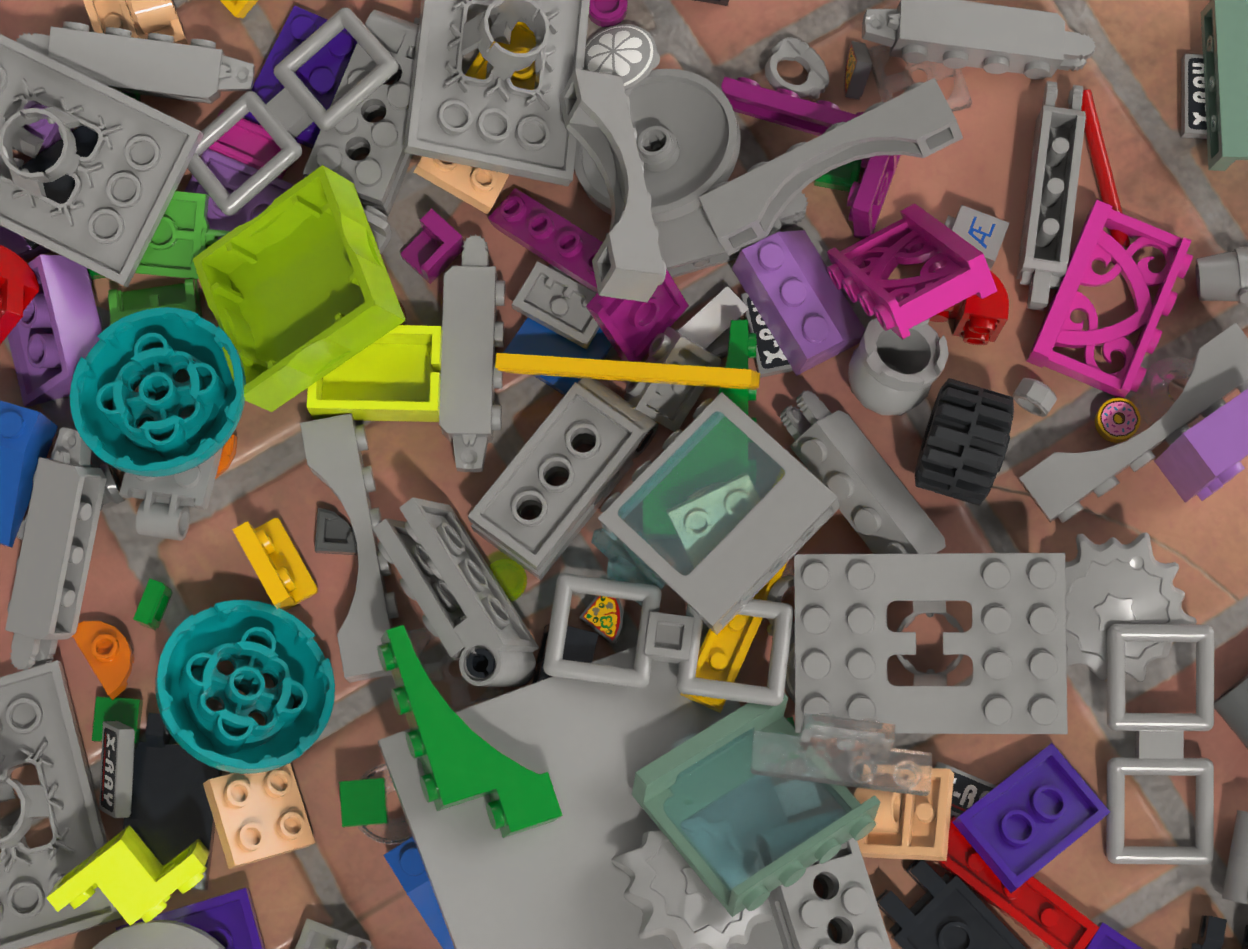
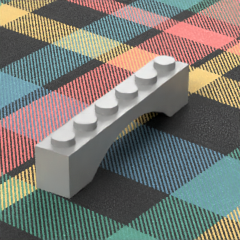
[559,68,666,302]
[699,78,963,256]
[1019,323,1248,523]
[300,413,399,683]

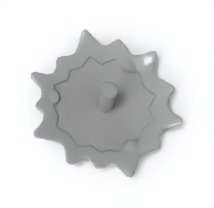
[1065,532,1197,682]
[612,817,773,949]

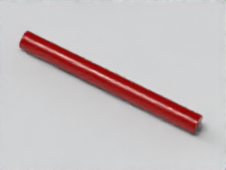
[1081,90,1131,250]

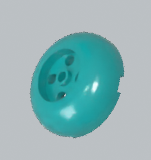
[70,307,246,477]
[155,600,335,774]

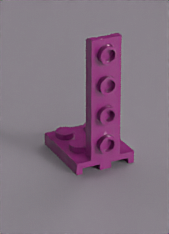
[721,77,901,239]
[488,188,689,362]

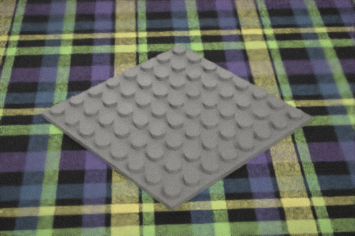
[377,622,835,949]

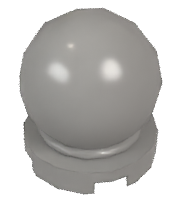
[848,318,949,415]

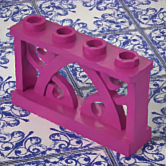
[1026,200,1193,398]
[827,203,997,340]

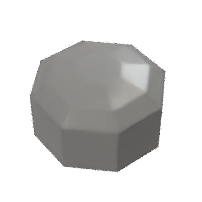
[1012,378,1057,417]

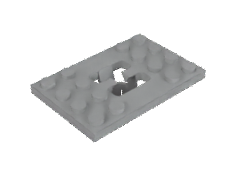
[404,0,590,186]
[0,34,204,288]
[794,553,1068,734]
[0,660,124,949]

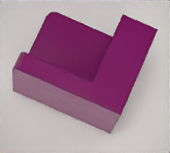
[401,208,464,284]

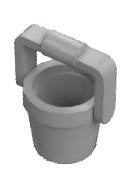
[1195,247,1248,304]

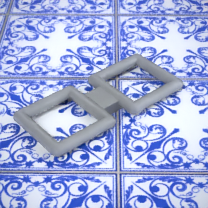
[187,7,399,216]
[543,573,793,706]
[1106,624,1214,865]

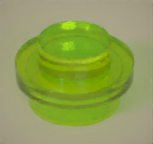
[489,559,527,602]

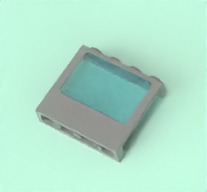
[598,392,840,635]

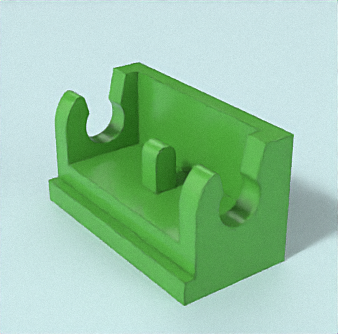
[108,278,203,325]

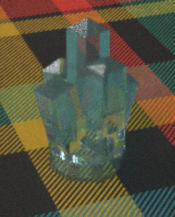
[591,528,667,607]

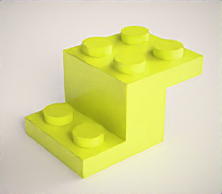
[46,825,210,926]

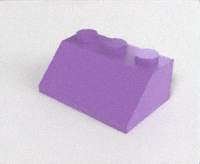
[732,230,865,376]
[8,255,102,406]
[1154,389,1248,502]

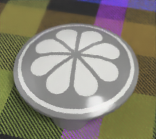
[583,24,660,96]

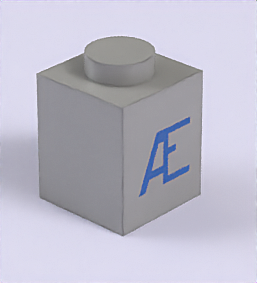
[944,205,1010,270]

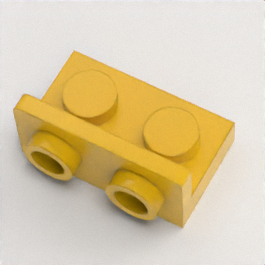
[232,518,318,611]

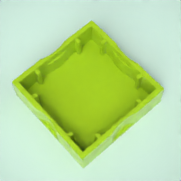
[193,165,406,412]

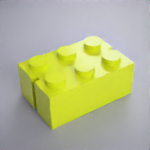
[307,325,443,422]

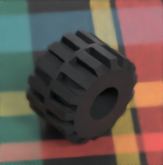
[915,378,1014,506]

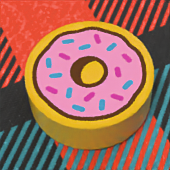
[1095,398,1141,443]

